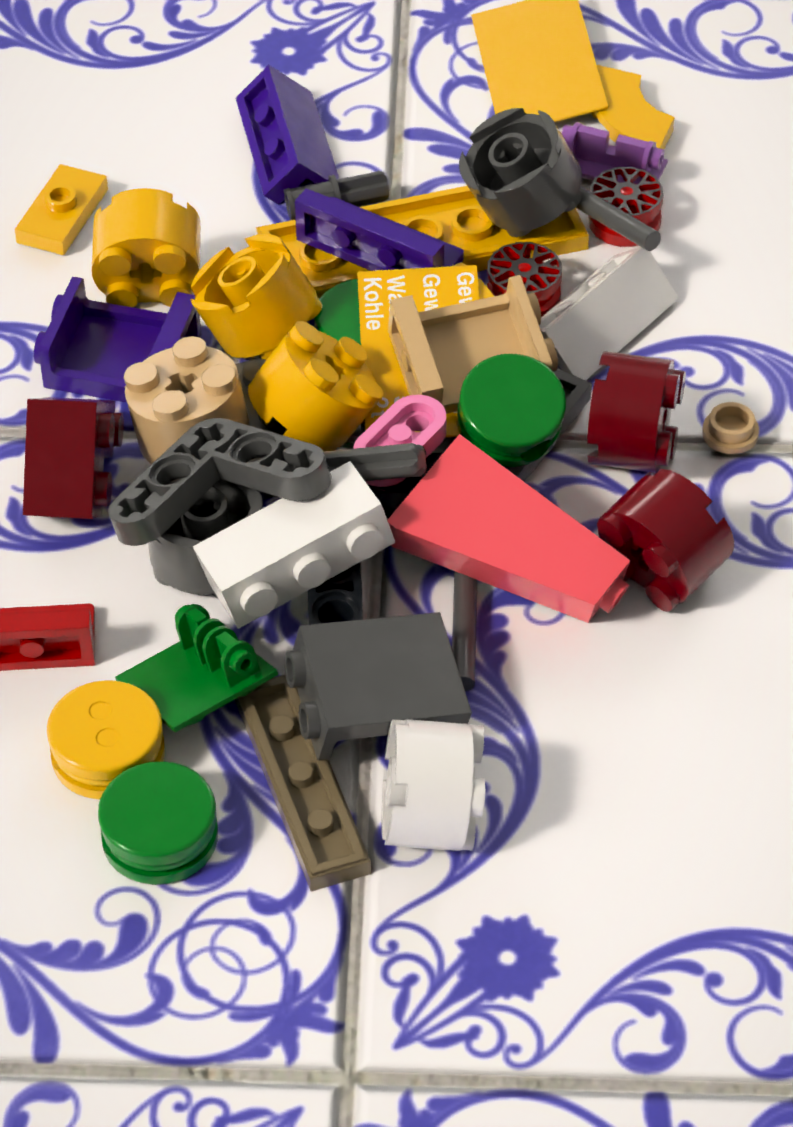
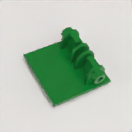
[115,604,278,733]

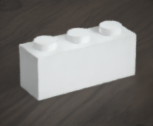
[193,461,396,629]

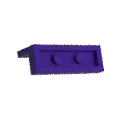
[235,65,340,205]
[295,188,464,271]

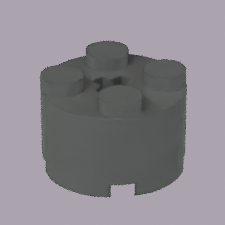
[459,108,582,237]
[148,477,263,598]

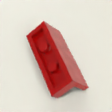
[0,603,95,671]

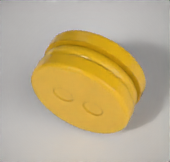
[47,680,165,800]

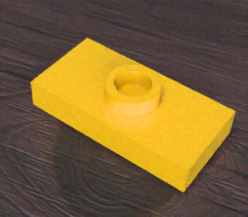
[15,164,108,255]

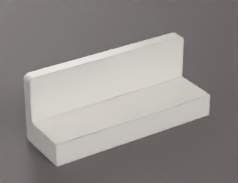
[539,247,678,380]

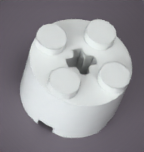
[381,719,485,851]

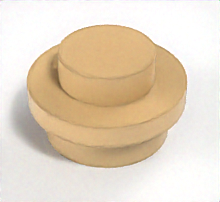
[702,402,759,454]

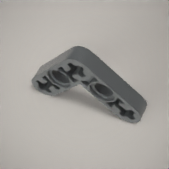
[108,418,332,546]

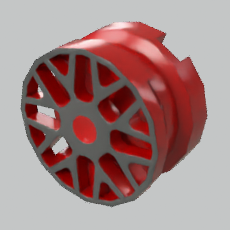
[588,167,663,247]
[487,242,562,317]

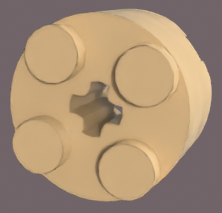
[124,336,250,464]

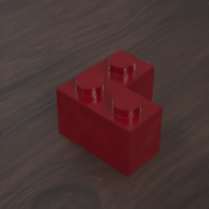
[23,397,124,519]

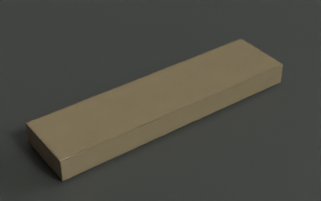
[235,675,371,892]

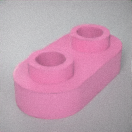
[353,395,446,487]

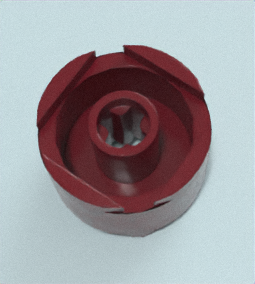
[587,351,686,473]
[597,469,734,612]

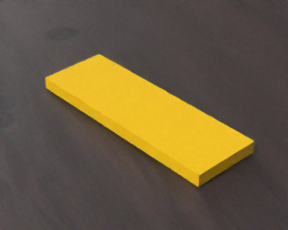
[256,186,589,299]

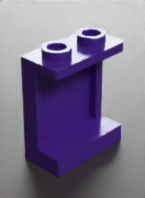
[34,276,201,403]

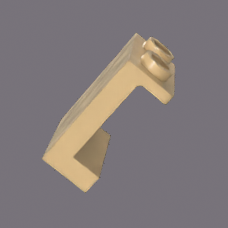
[388,275,558,414]

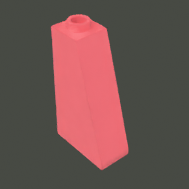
[387,434,630,623]

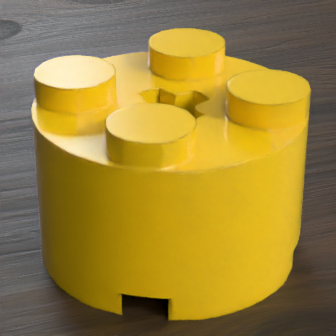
[91,188,201,308]
[190,234,322,360]
[248,321,383,452]

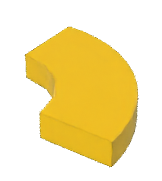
[591,65,675,149]

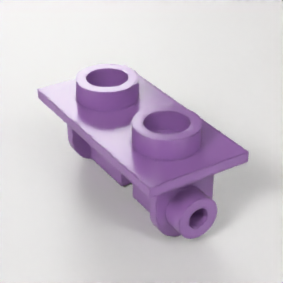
[561,122,668,184]

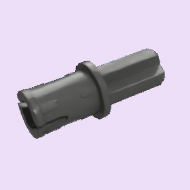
[284,171,389,221]

